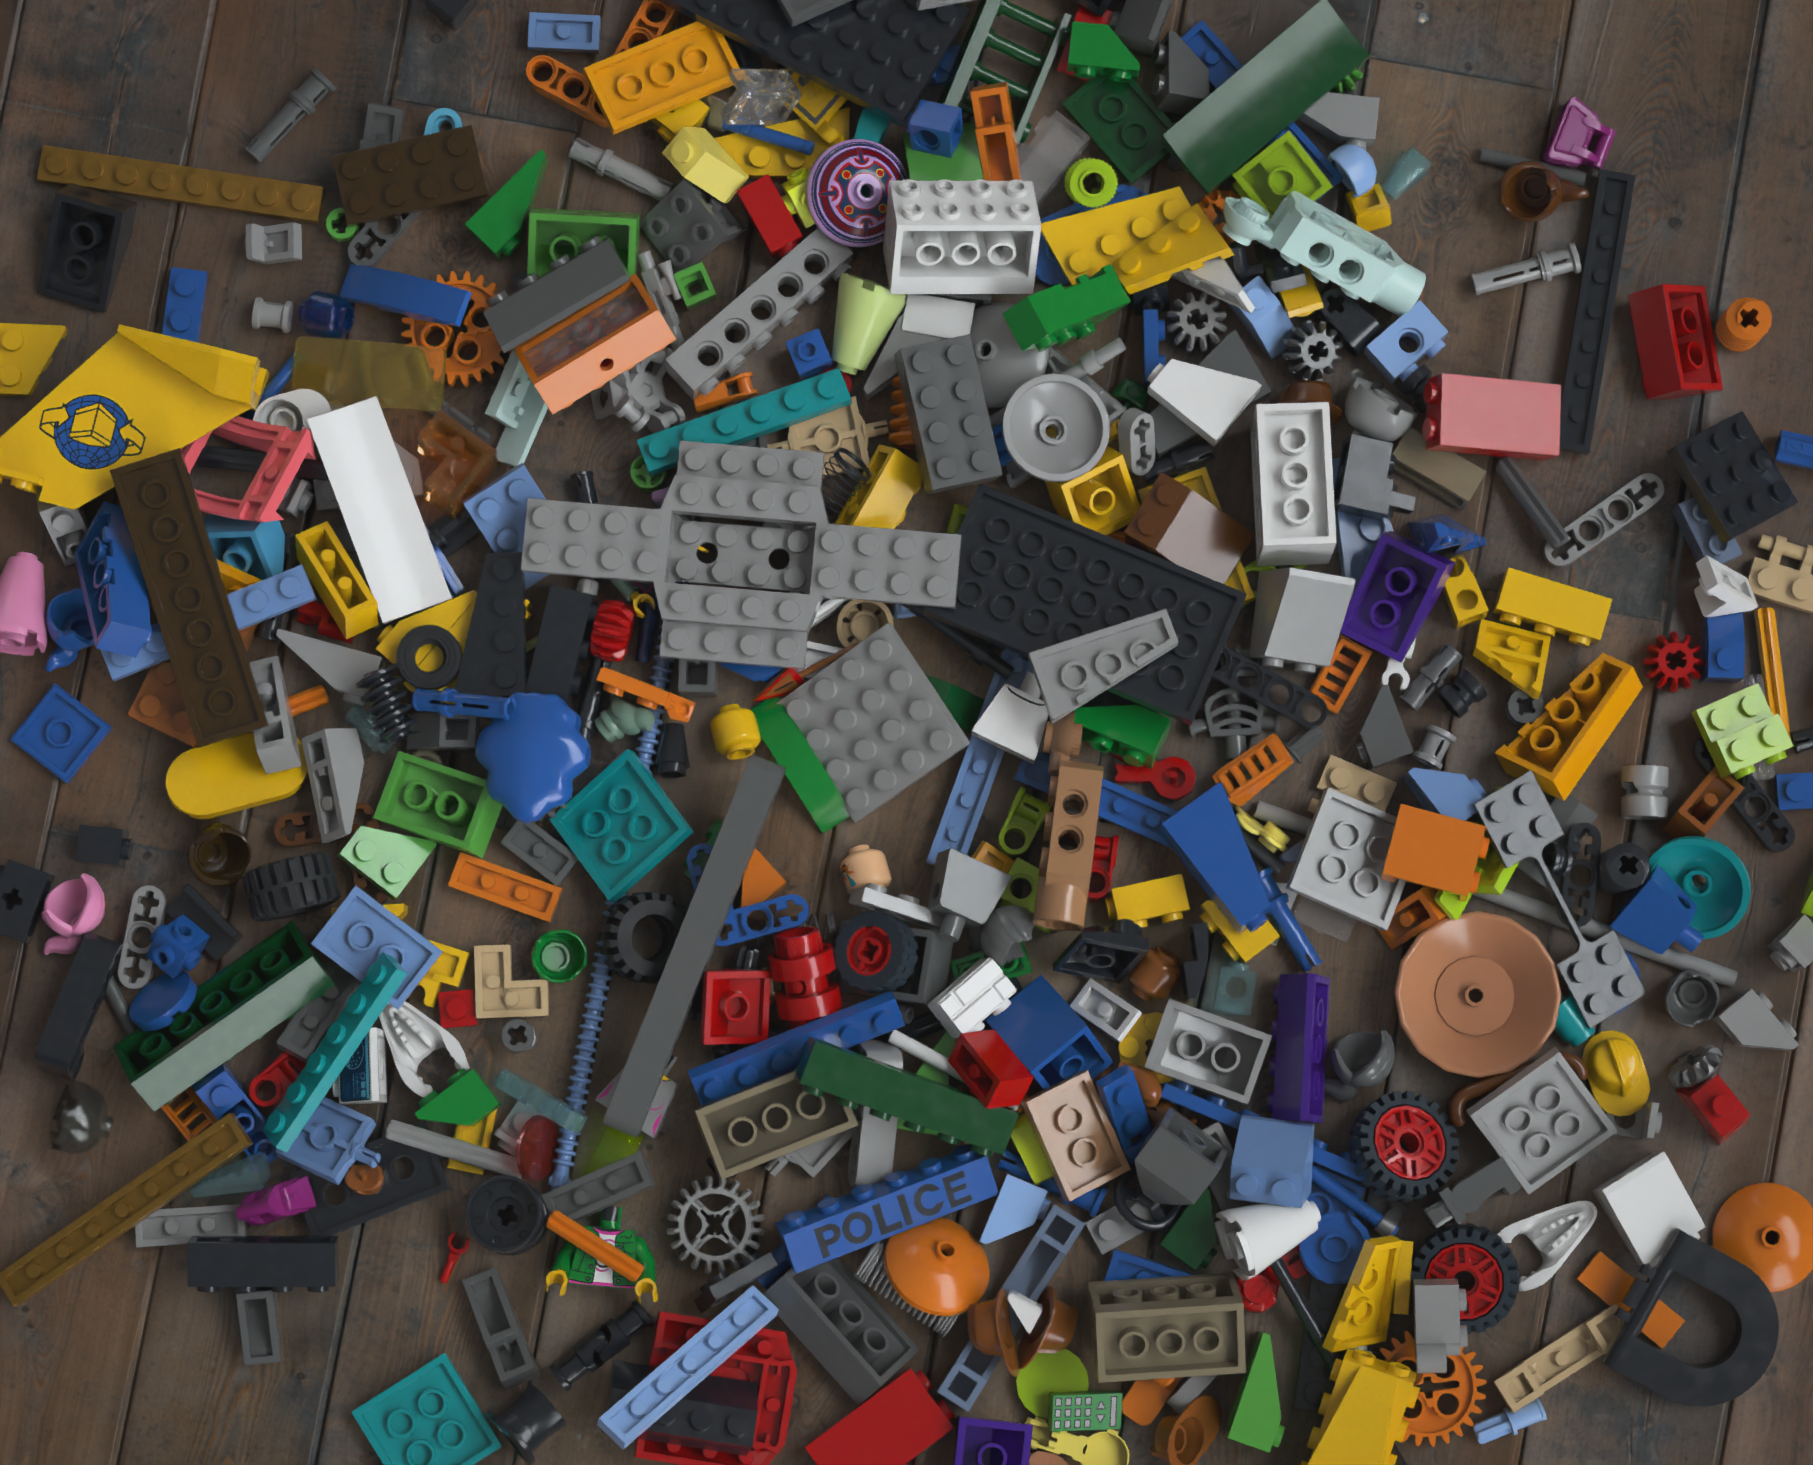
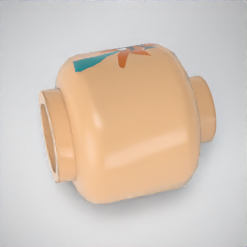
[840,844,892,895]

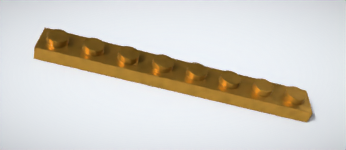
[37,145,325,224]
[0,1113,253,1307]

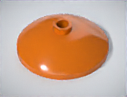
[1712,1183,1813,1292]
[884,1217,990,1316]

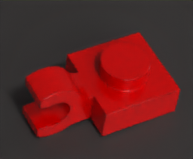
[297,601,356,644]

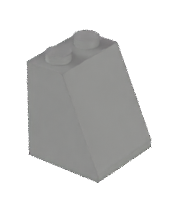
[1249,567,1355,674]

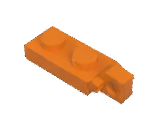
[596,667,696,723]

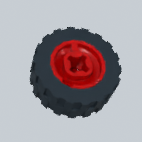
[834,911,918,994]

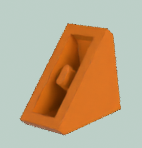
[741,848,787,918]

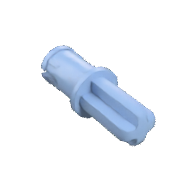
[1473,1398,1547,1444]

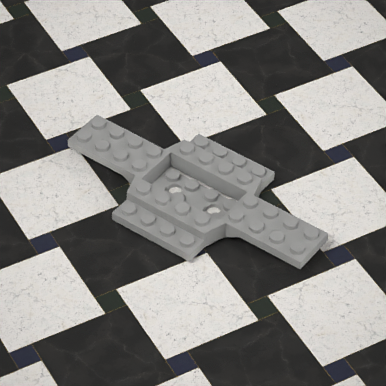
[521,441,962,670]

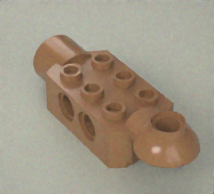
[1033,711,1104,931]

